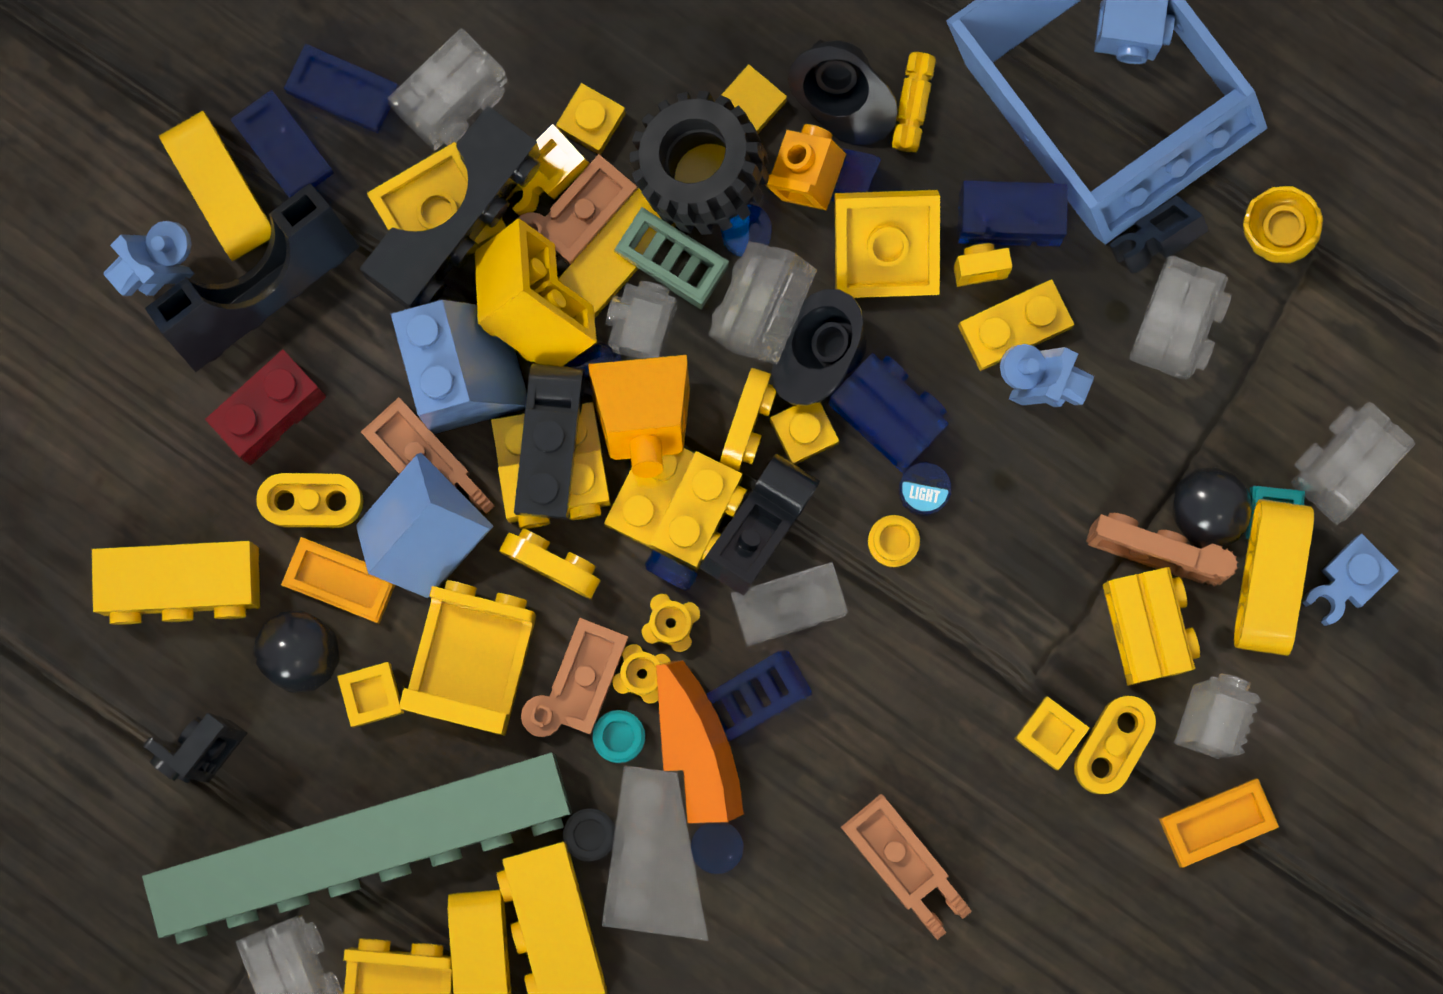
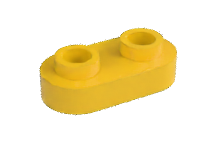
[720,367,777,471]
[256,473,363,528]
[499,528,601,599]
[1074,696,1156,794]

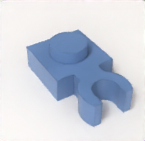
[1302,533,1398,626]

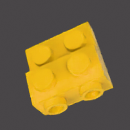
[491,402,611,529]
[604,448,747,571]

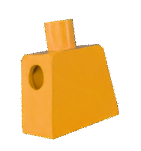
[588,355,690,478]

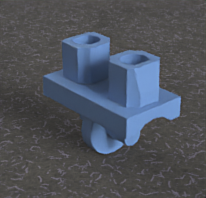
[103,221,194,296]
[1000,344,1094,407]

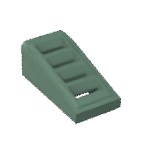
[614,207,729,310]

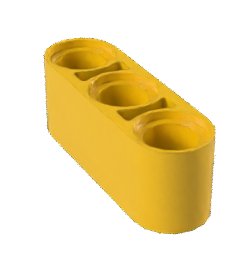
[159,111,271,261]
[1234,499,1314,656]
[448,890,511,994]

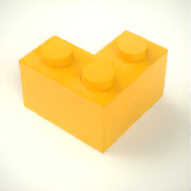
[475,218,597,366]

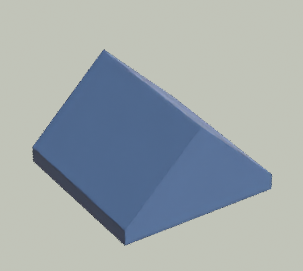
[356,453,493,598]

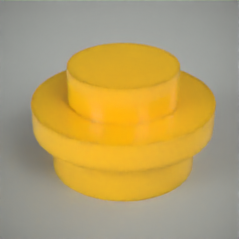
[868,515,920,567]

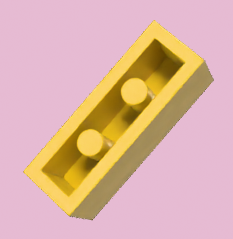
[92,541,260,625]
[497,842,608,994]

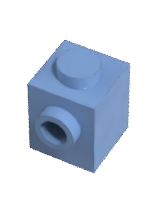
[1094,0,1175,64]

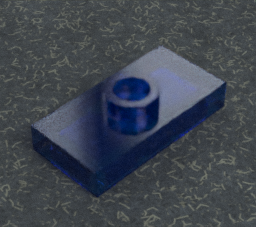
[284,43,399,134]
[230,90,334,198]

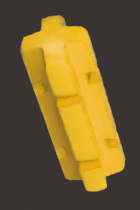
[892,52,936,152]

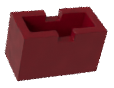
[205,349,327,466]

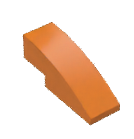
[656,660,744,823]

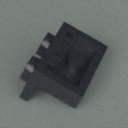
[143,713,247,784]

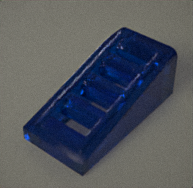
[706,650,812,742]

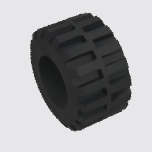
[630,91,769,235]

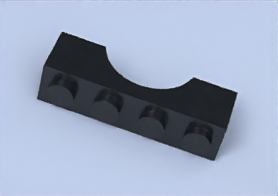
[360,105,541,309]
[145,183,360,373]

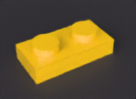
[958,279,1075,371]

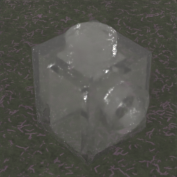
[605,281,677,359]

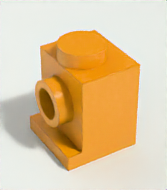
[766,124,846,211]

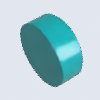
[593,710,645,763]

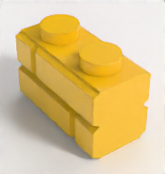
[1103,567,1200,686]

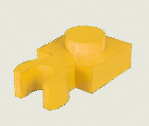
[506,125,590,216]

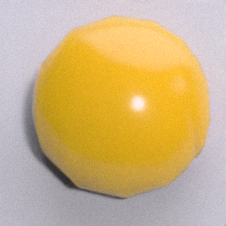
[1243,186,1323,263]

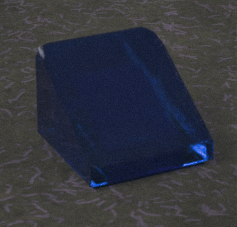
[830,148,881,202]

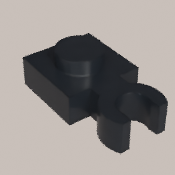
[1110,195,1209,274]

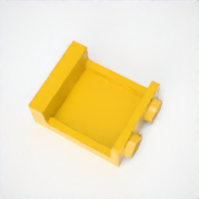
[399,580,537,736]
[344,938,453,994]

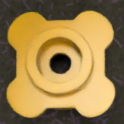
[642,594,700,652]
[612,644,671,704]

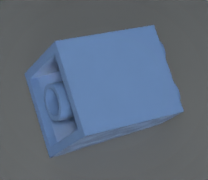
[391,300,527,434]

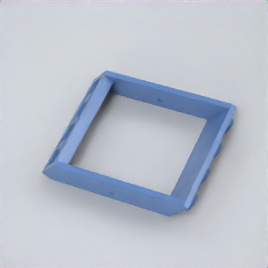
[946,0,1267,245]

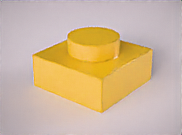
[556,83,626,155]
[953,243,1012,287]
[770,402,839,465]
[337,662,404,728]
[1014,696,1089,771]

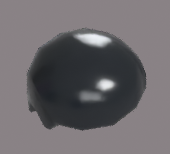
[1173,467,1252,547]
[253,611,339,693]

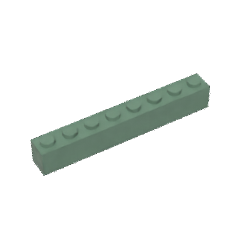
[142,753,573,944]

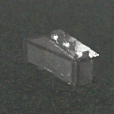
[602,766,708,941]

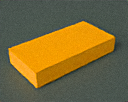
[281,537,395,624]
[1159,778,1279,868]

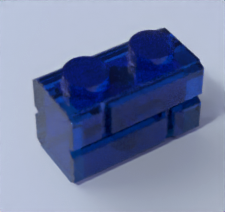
[958,181,1068,246]
[828,353,949,474]

